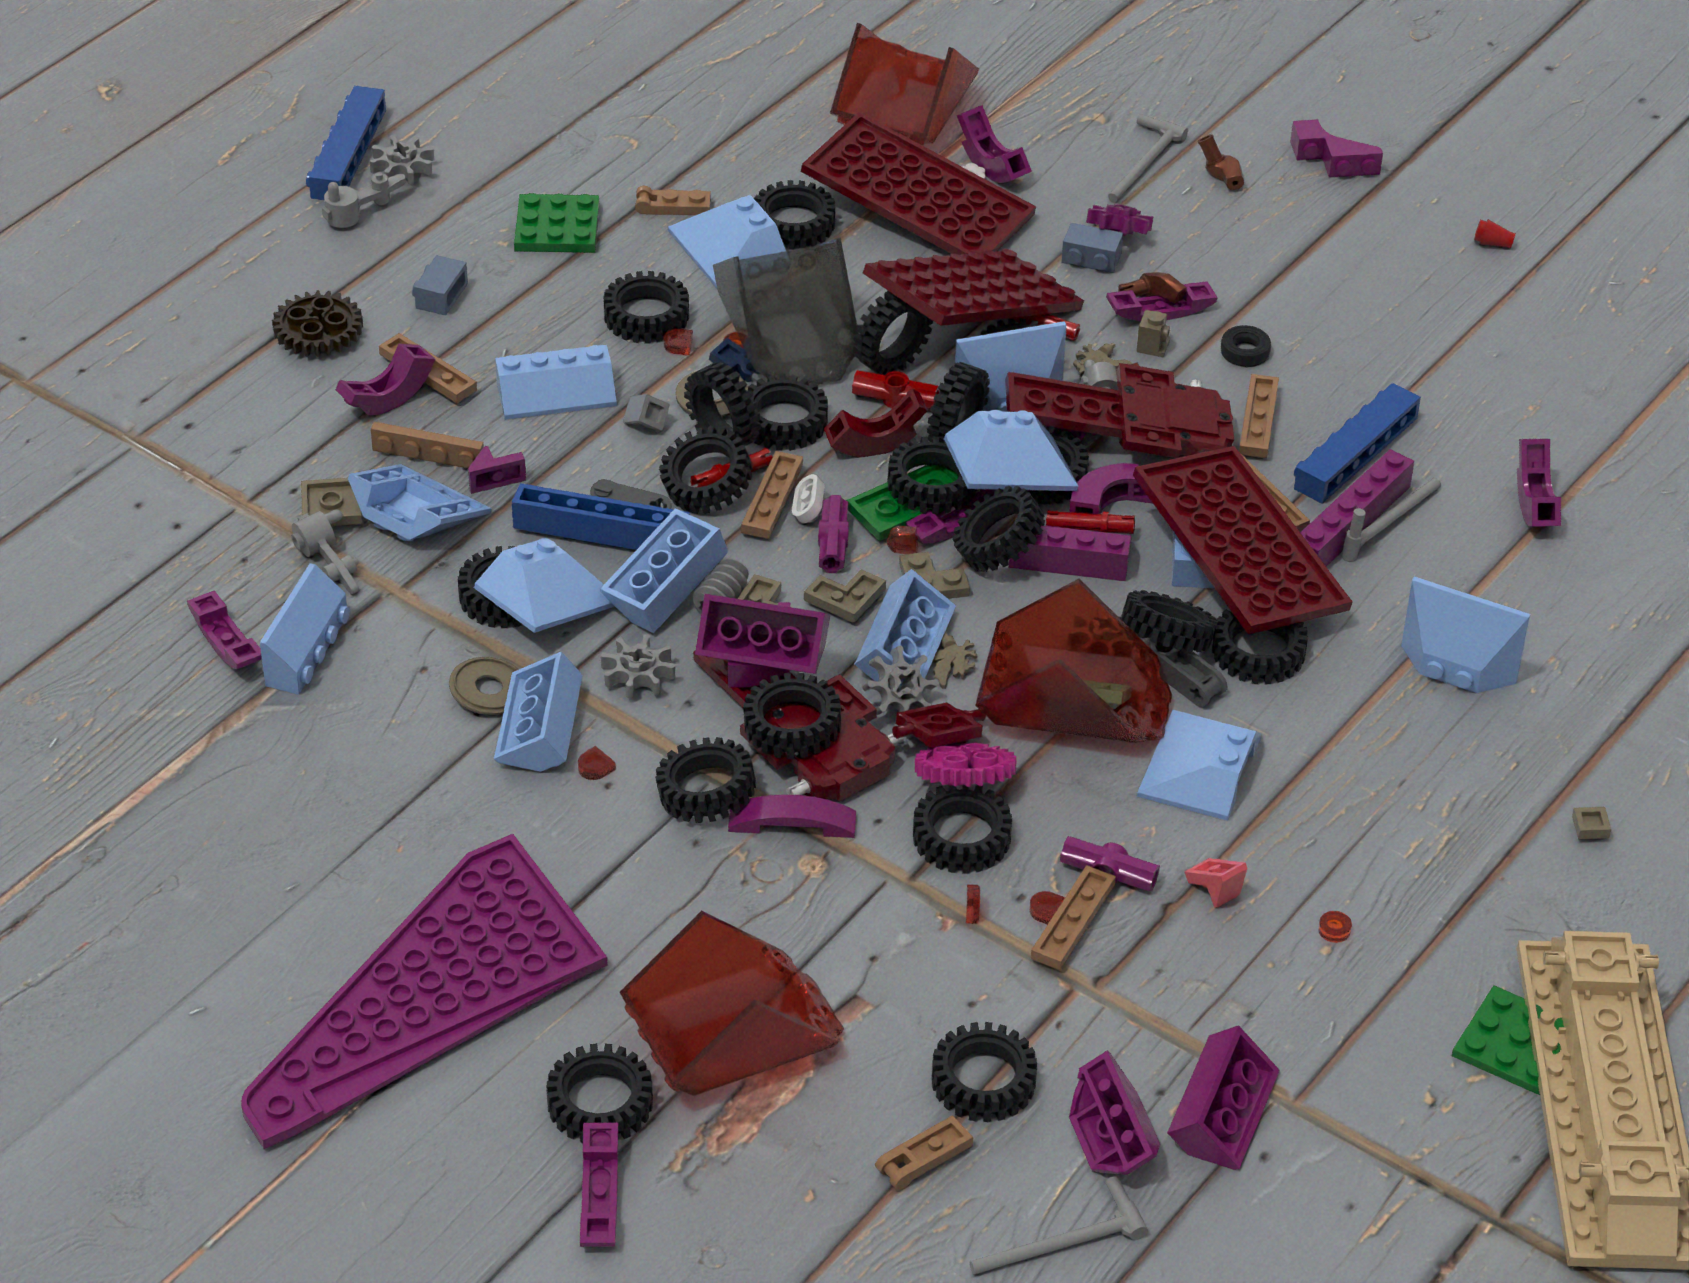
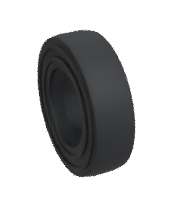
[1221,325,1271,367]

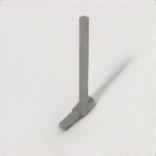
[1108,114,1188,202]
[1342,478,1441,562]
[970,1176,1148,1275]

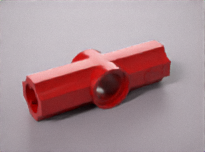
[852,370,940,409]

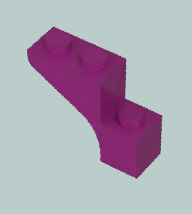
[1290,119,1383,178]

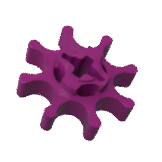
[1086,204,1154,236]

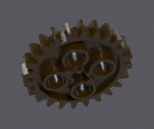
[272,290,363,357]

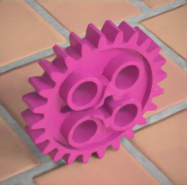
[915,742,1016,787]

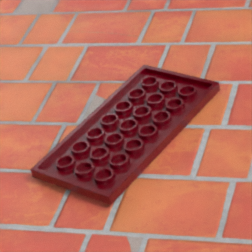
[801,112,1036,255]
[862,249,1084,326]
[1133,446,1353,635]

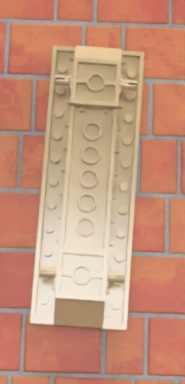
[1516,931,1689,1270]

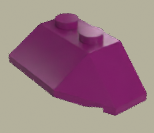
[1069,1050,1161,1175]

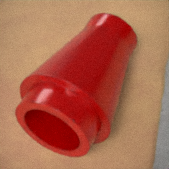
[1474,219,1516,249]

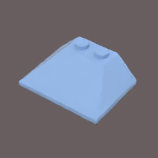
[668,195,789,290]
[955,321,1066,412]
[944,410,1078,491]
[348,464,492,541]
[474,538,615,633]
[1401,576,1530,693]
[1137,710,1261,821]

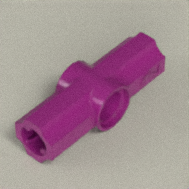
[818,495,849,573]
[1060,836,1160,891]

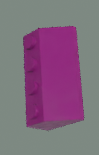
[1008,526,1132,581]
[695,594,831,674]
[1167,1025,1280,1170]

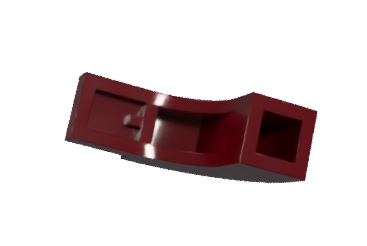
[824,389,928,457]

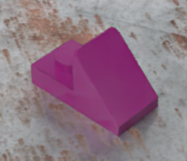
[468,445,526,494]

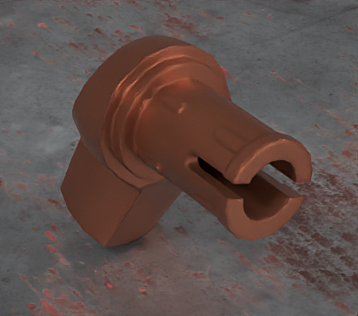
[1198,134,1244,190]
[1118,272,1187,303]

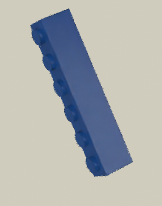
[306,85,386,200]
[1294,383,1421,504]
[512,483,690,550]

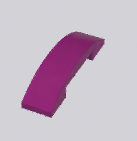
[1106,281,1218,321]
[906,489,1004,543]
[187,591,262,669]
[728,795,856,838]
[580,1123,618,1247]

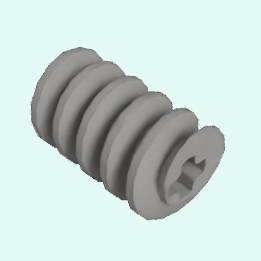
[693,557,749,614]

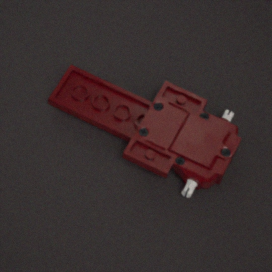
[1005,363,1234,458]
[693,651,904,802]

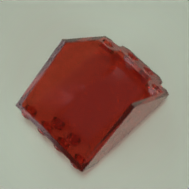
[830,23,979,146]
[975,578,1172,743]
[620,910,844,1096]

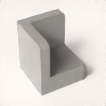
[623,394,670,431]

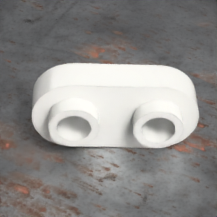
[792,474,825,523]

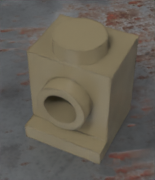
[1137,310,1170,357]

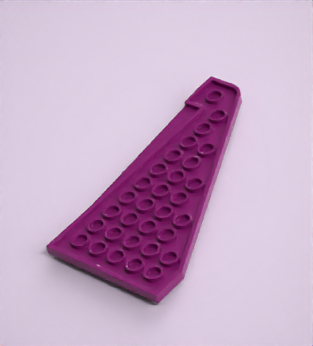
[241,834,608,1149]

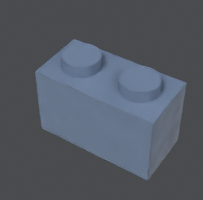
[1061,223,1123,273]
[412,255,468,316]

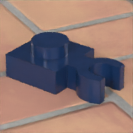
[709,338,761,382]

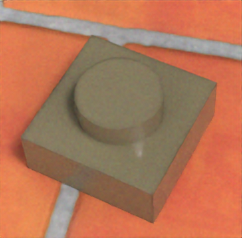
[1572,807,1611,839]

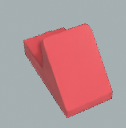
[1185,858,1248,908]

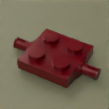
[892,702,986,748]

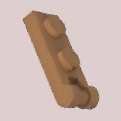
[635,185,711,215]
[875,1115,973,1191]

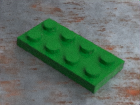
[846,465,959,541]

